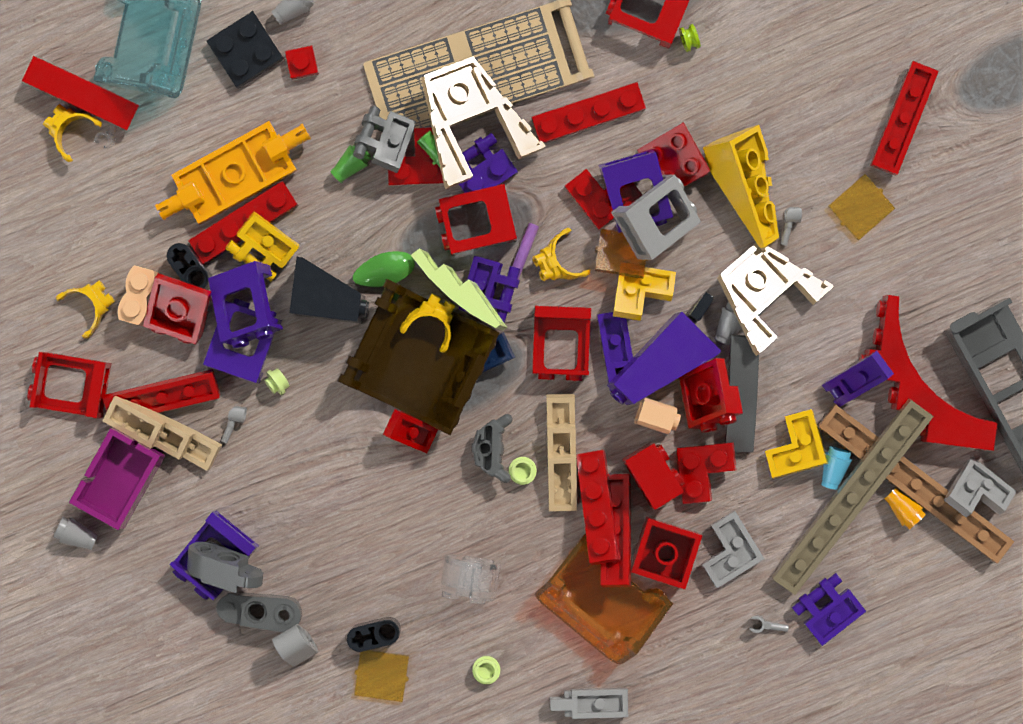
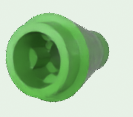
[330,145,372,183]

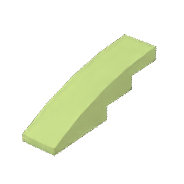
[411,248,507,331]

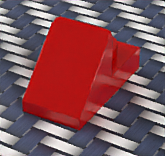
[383,409,438,454]

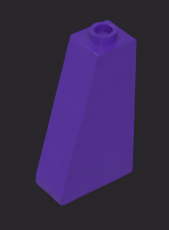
[607,311,721,405]

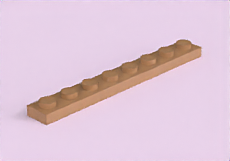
[818,404,1015,564]

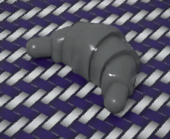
[472,414,513,483]

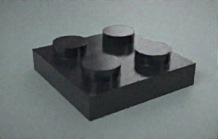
[206,11,284,89]

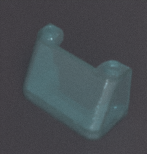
[94,0,201,98]

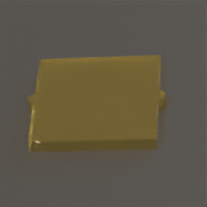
[828,174,895,240]
[354,650,409,702]

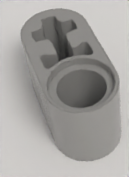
[272,624,318,667]

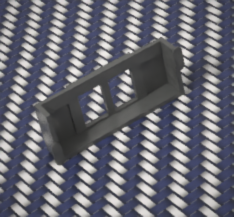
[944,298,1023,474]

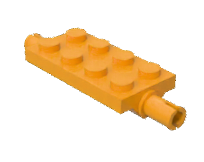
[155,121,311,225]

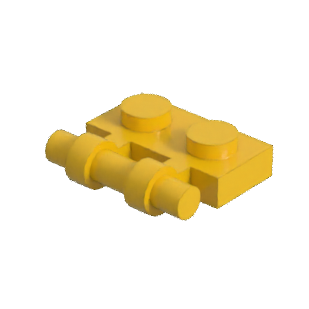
[225,212,299,282]

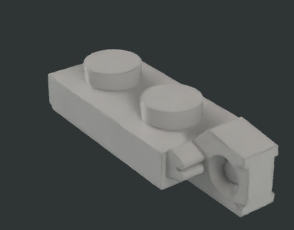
[550,687,628,719]

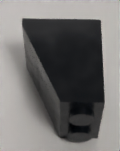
[289,256,369,324]

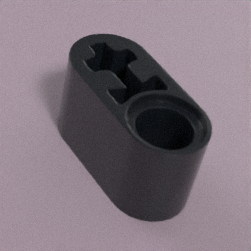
[166,243,212,290]
[347,617,401,652]

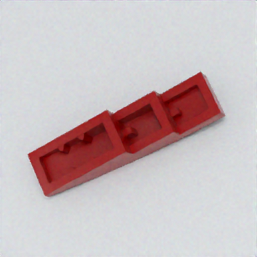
[22,56,139,131]

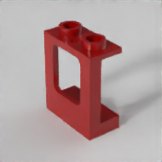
[605,0,690,49]
[435,184,517,256]
[532,306,591,381]
[27,352,112,418]

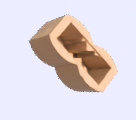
[118,265,160,326]
[634,397,681,434]

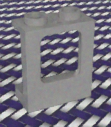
[611,175,701,260]

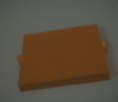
[595,229,648,279]

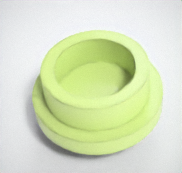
[264,368,290,395]
[509,457,537,485]
[472,656,500,684]

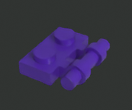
[459,133,518,204]
[459,256,520,323]
[791,573,866,646]

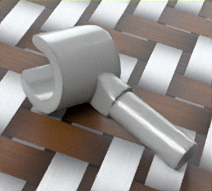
[780,207,802,246]
[221,406,247,443]
[749,615,789,633]

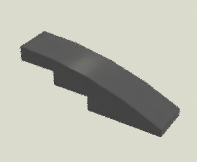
[725,335,759,452]

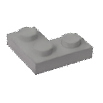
[944,457,1016,517]
[701,511,765,588]

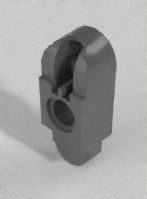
[187,542,264,593]
[216,592,302,632]

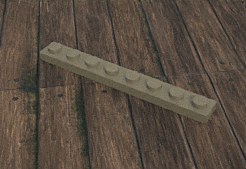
[771,399,934,595]

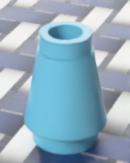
[821,446,852,490]

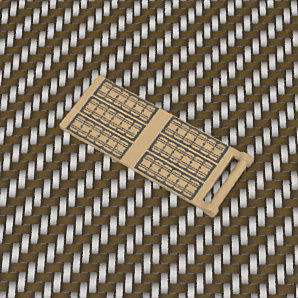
[363,0,595,136]

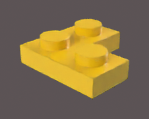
[613,263,676,321]
[765,409,828,479]

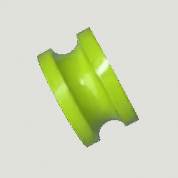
[679,24,701,52]

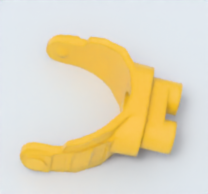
[43,104,102,162]
[532,228,590,281]
[56,280,115,339]
[400,294,455,353]

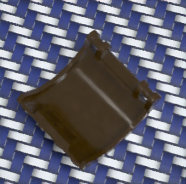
[337,279,499,436]

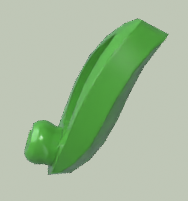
[353,251,415,287]

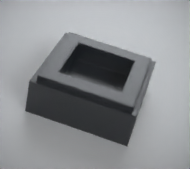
[688,292,714,322]

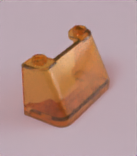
[535,532,674,664]

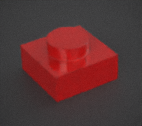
[285,45,319,80]

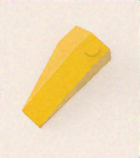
[703,125,779,248]

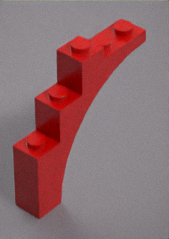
[859,295,997,451]

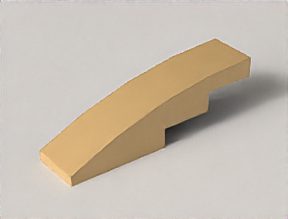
[546,394,577,511]
[103,396,222,471]

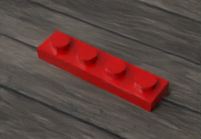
[870,61,939,176]
[531,82,646,143]
[188,181,299,265]
[103,369,220,413]
[576,450,620,565]
[601,474,631,588]

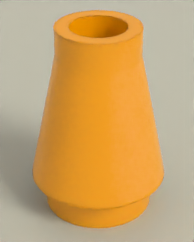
[884,488,926,530]

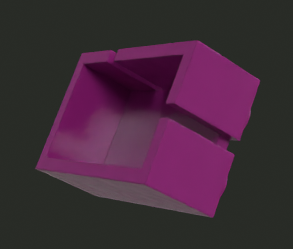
[69,428,166,530]

